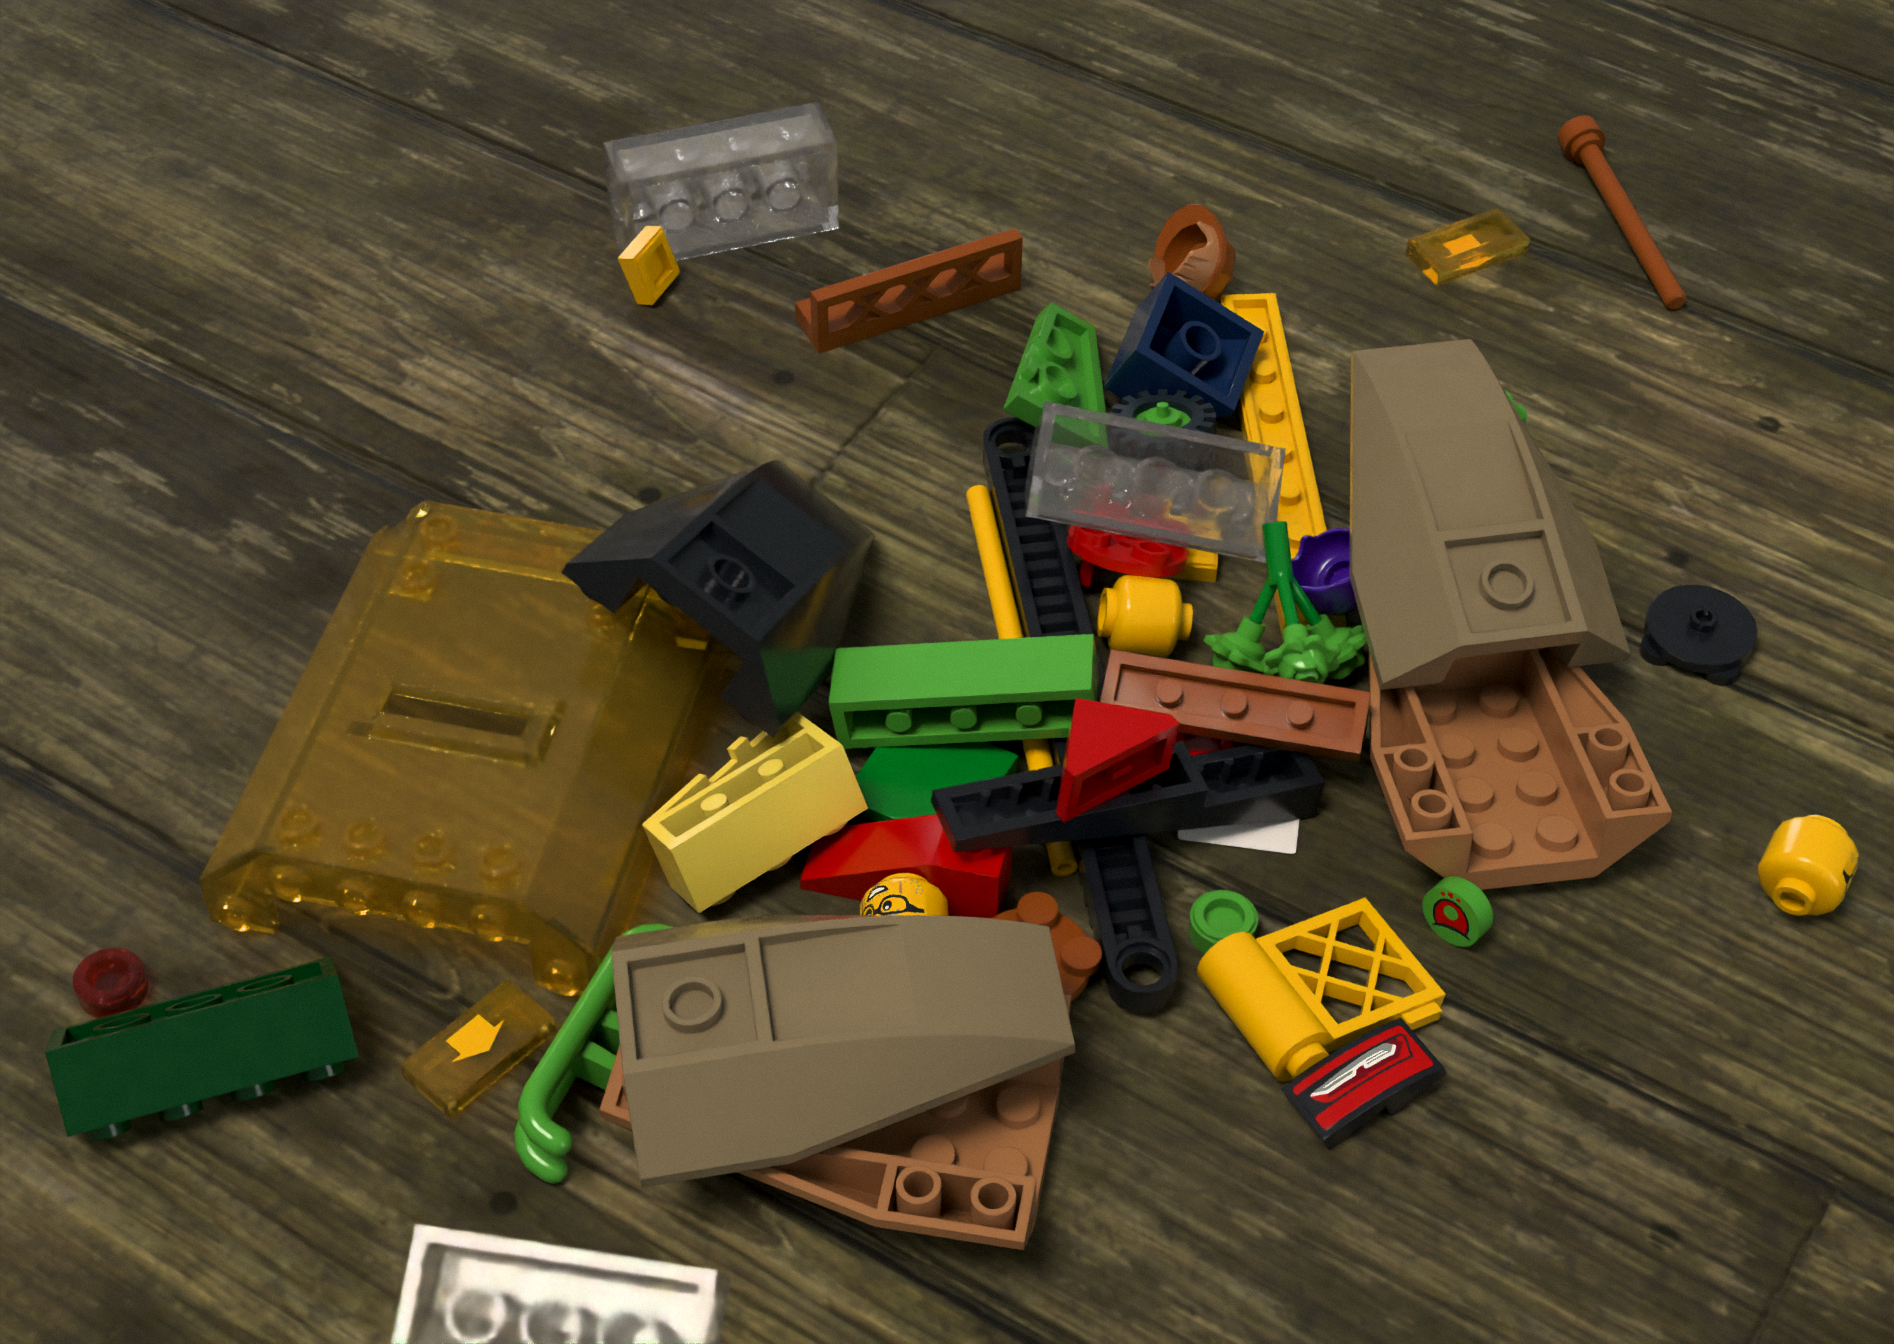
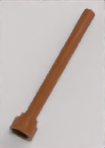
[1557,115,1687,310]

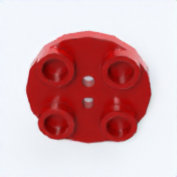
[1066,506,1189,589]

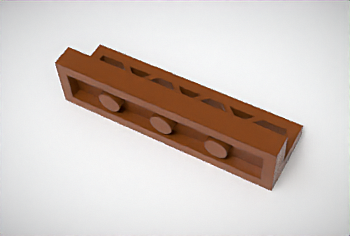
[795,228,1023,353]
[1100,650,1371,762]

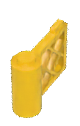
[1197,897,1446,1082]

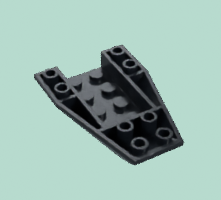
[561,460,875,738]

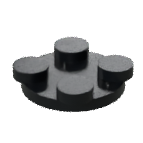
[1639,585,1757,686]

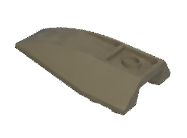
[1349,339,1631,690]
[611,914,1075,1188]

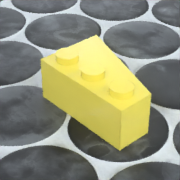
[642,712,868,913]

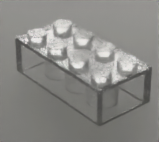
[603,102,839,261]

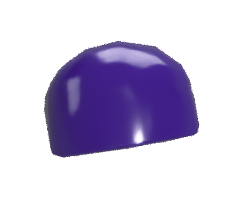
[1292,528,1358,616]

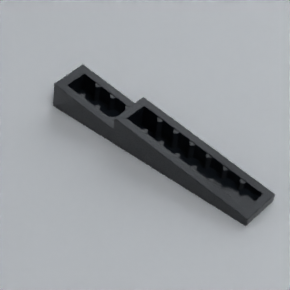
[931,741,1325,852]

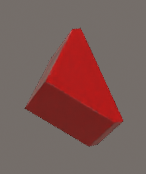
[1056,698,1180,823]

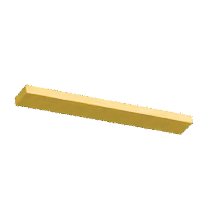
[1219,293,1346,639]

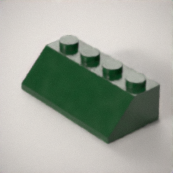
[45,956,359,1141]

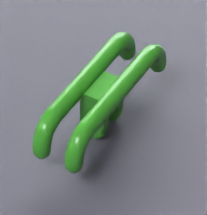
[514,923,674,1184]

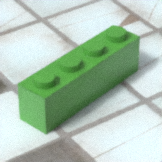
[829,634,1100,749]

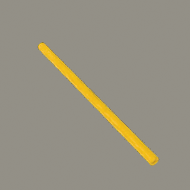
[966,485,1078,876]

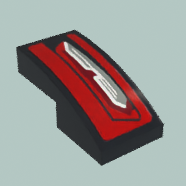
[1281,1018,1447,1151]

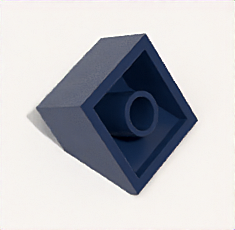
[1103,272,1264,417]

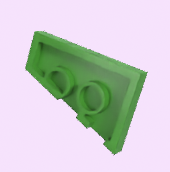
[1003,302,1109,458]

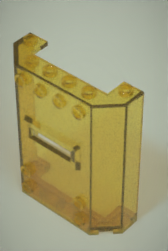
[199,500,732,996]

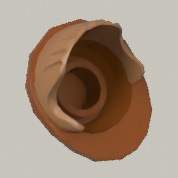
[1148,204,1236,301]

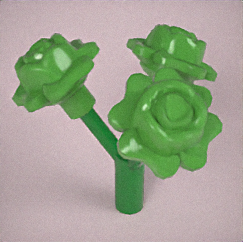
[1203,521,1367,684]

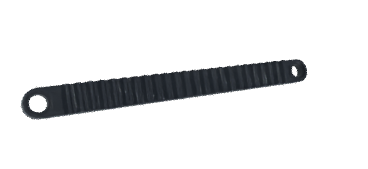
[983,417,1178,1013]

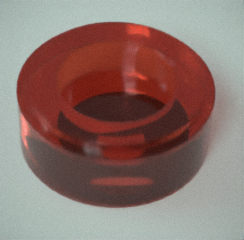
[73,948,148,1018]

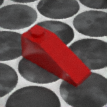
[800,814,1013,918]

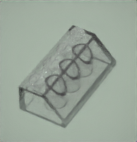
[1025,401,1286,563]
[391,1224,730,1344]

